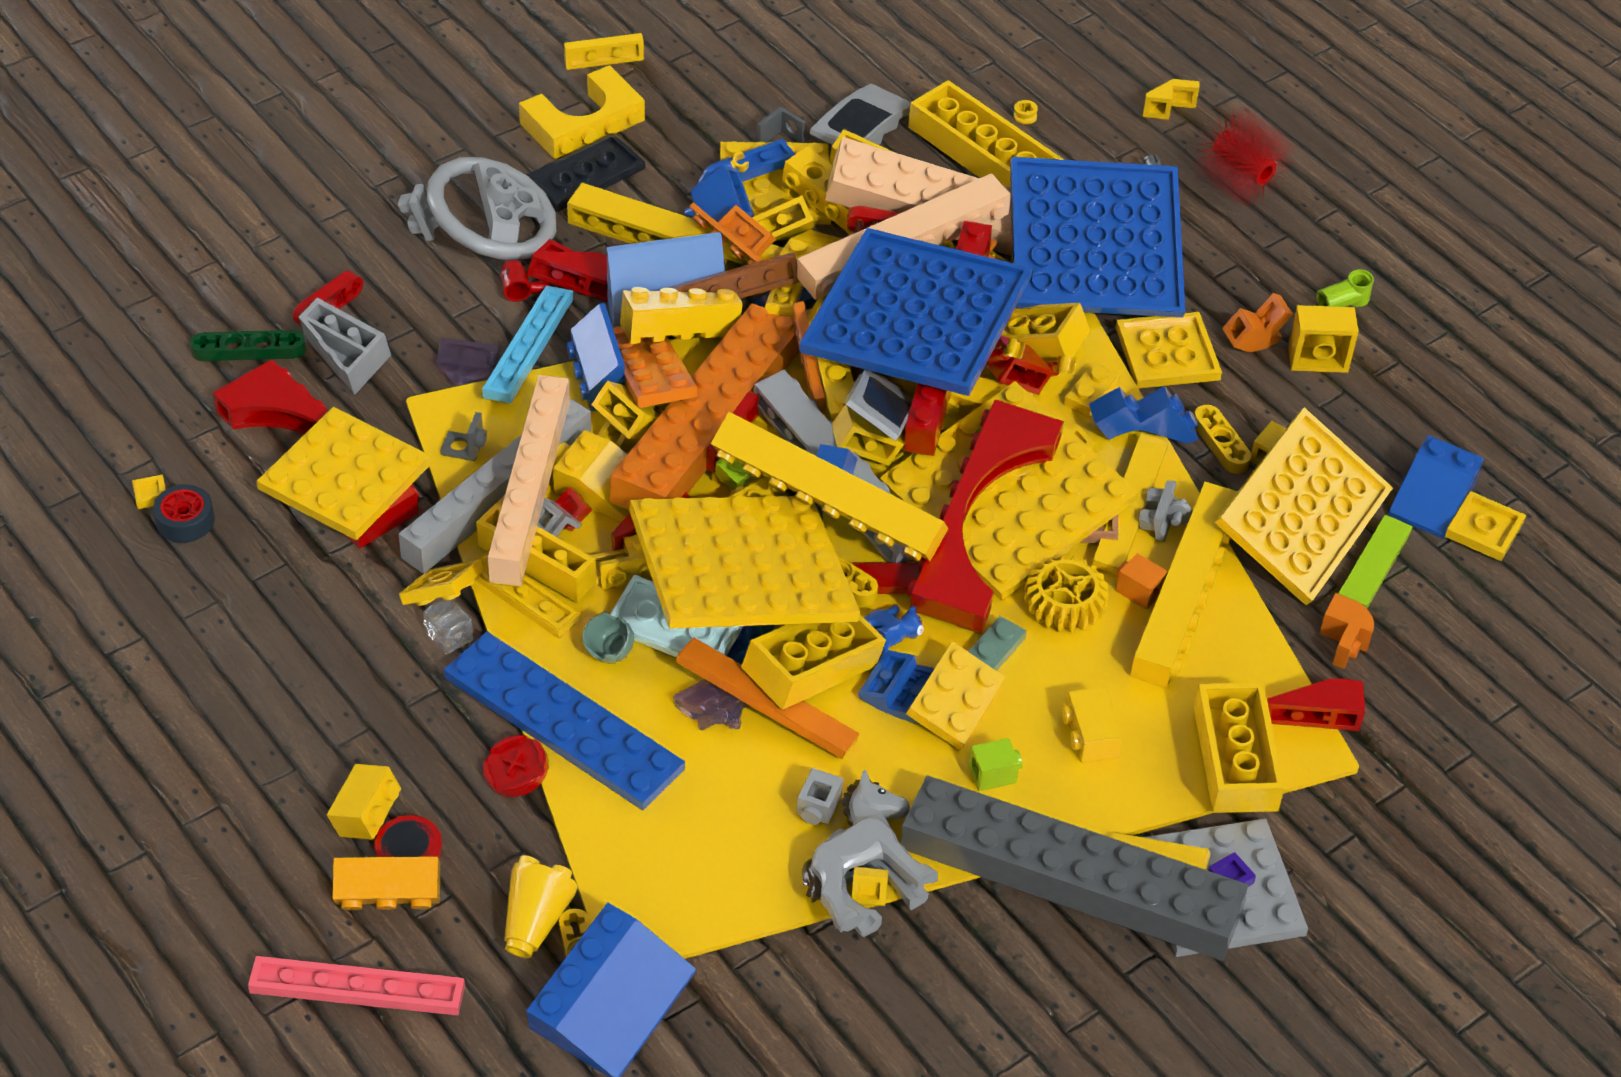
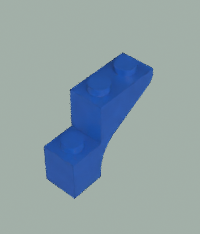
[1089,386,1198,443]

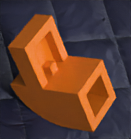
[1222,293,1293,352]
[1319,593,1374,669]

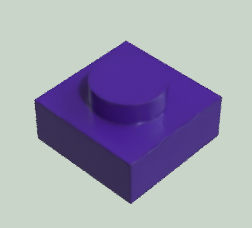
[1207,852,1256,887]

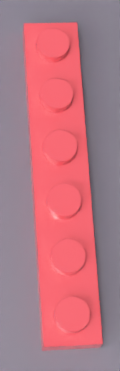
[248,956,465,1016]

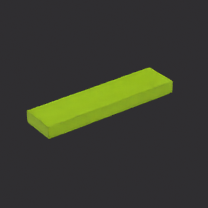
[1338,515,1413,609]

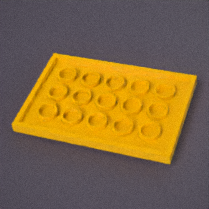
[1215,407,1393,606]

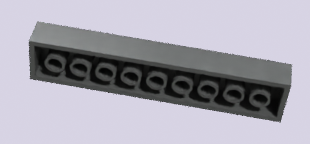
[901,775,1249,961]

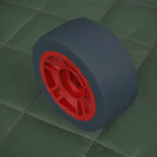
[153,484,215,543]

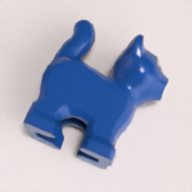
[863,605,924,655]

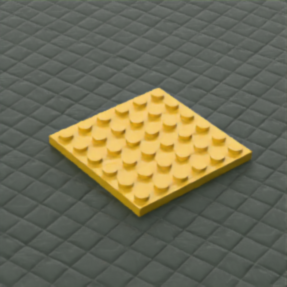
[879,381,1139,601]
[629,495,860,629]

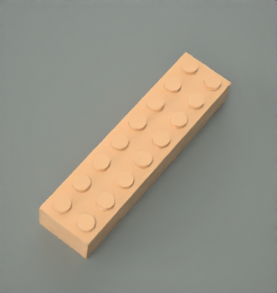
[825,137,1012,256]

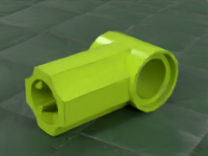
[1316,269,1374,307]

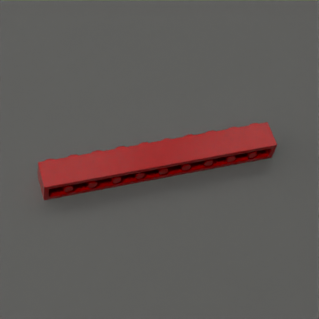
[904,221,992,456]

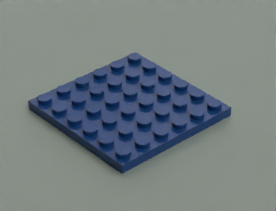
[1010,157,1186,318]
[799,228,1032,396]

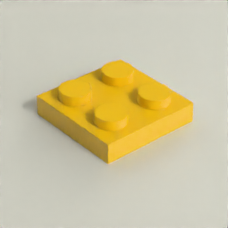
[1445,491,1526,561]
[399,559,484,606]

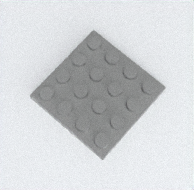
[1144,819,1308,957]

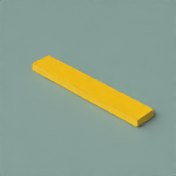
[1092,433,1169,574]

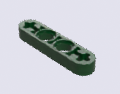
[190,330,306,361]

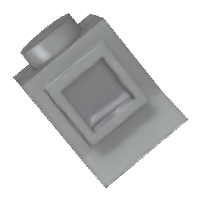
[537,498,582,540]

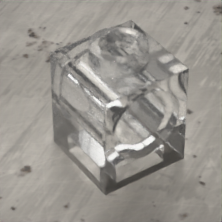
[423,599,473,655]

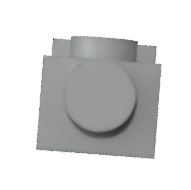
[797,768,843,825]

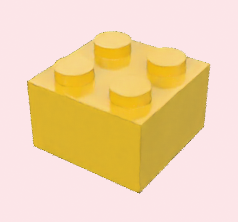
[1288,305,1359,373]

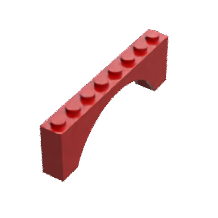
[213,360,419,549]
[907,399,1064,633]

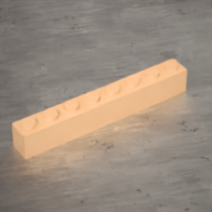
[797,173,1011,300]
[488,375,570,586]

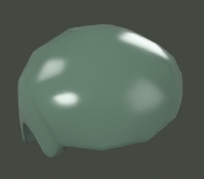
[582,613,634,664]

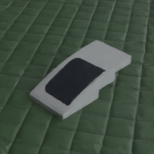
[809,84,911,145]
[845,369,914,441]

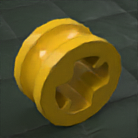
[1013,100,1038,124]

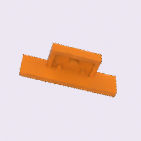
[689,202,776,265]

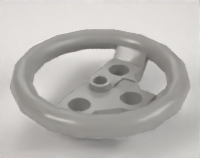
[427,157,556,260]

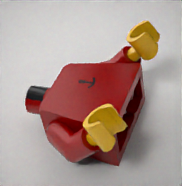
[986,334,1077,395]

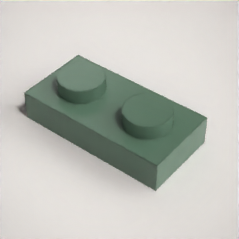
[968,616,1026,671]

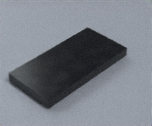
[527,133,645,213]

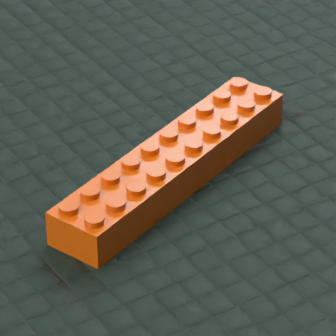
[610,303,800,510]

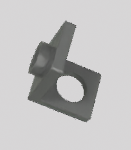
[756,107,805,143]
[440,412,487,461]

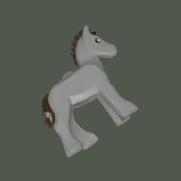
[802,770,938,937]

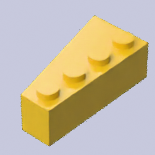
[620,287,742,344]

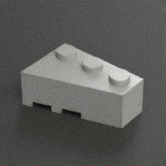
[299,297,391,395]

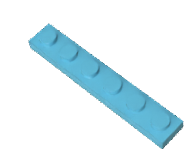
[482,286,573,403]

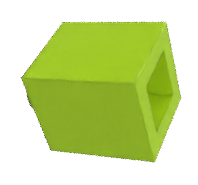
[715,459,756,491]
[969,738,1022,791]

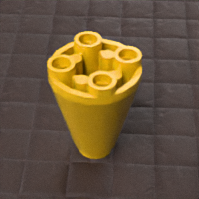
[504,855,578,958]

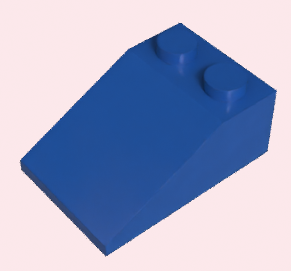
[1388,435,1484,539]

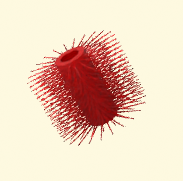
[1195,107,1294,207]

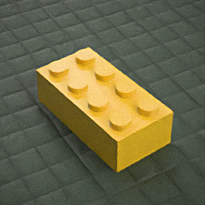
[741,615,886,710]
[1194,682,1285,813]

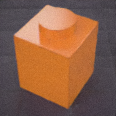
[1116,553,1168,610]

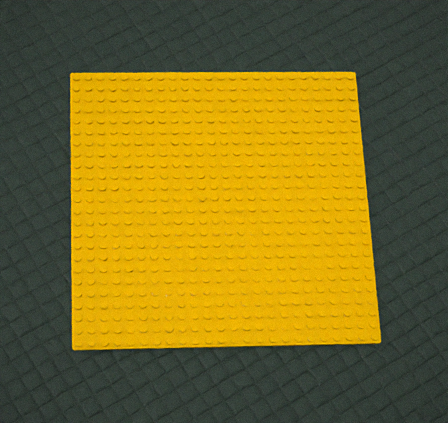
[406,309,1359,959]

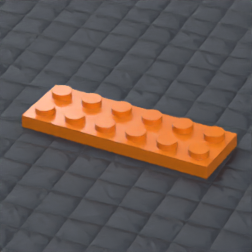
[613,327,698,408]

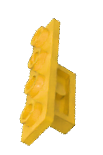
[599,534,653,589]

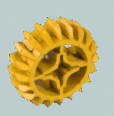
[1024,555,1109,632]

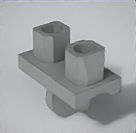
[398,184,439,241]
[1139,480,1193,541]

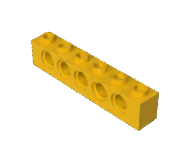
[782,146,875,235]

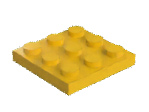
[1115,312,1222,388]

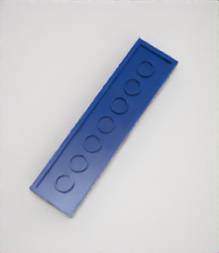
[444,631,685,811]

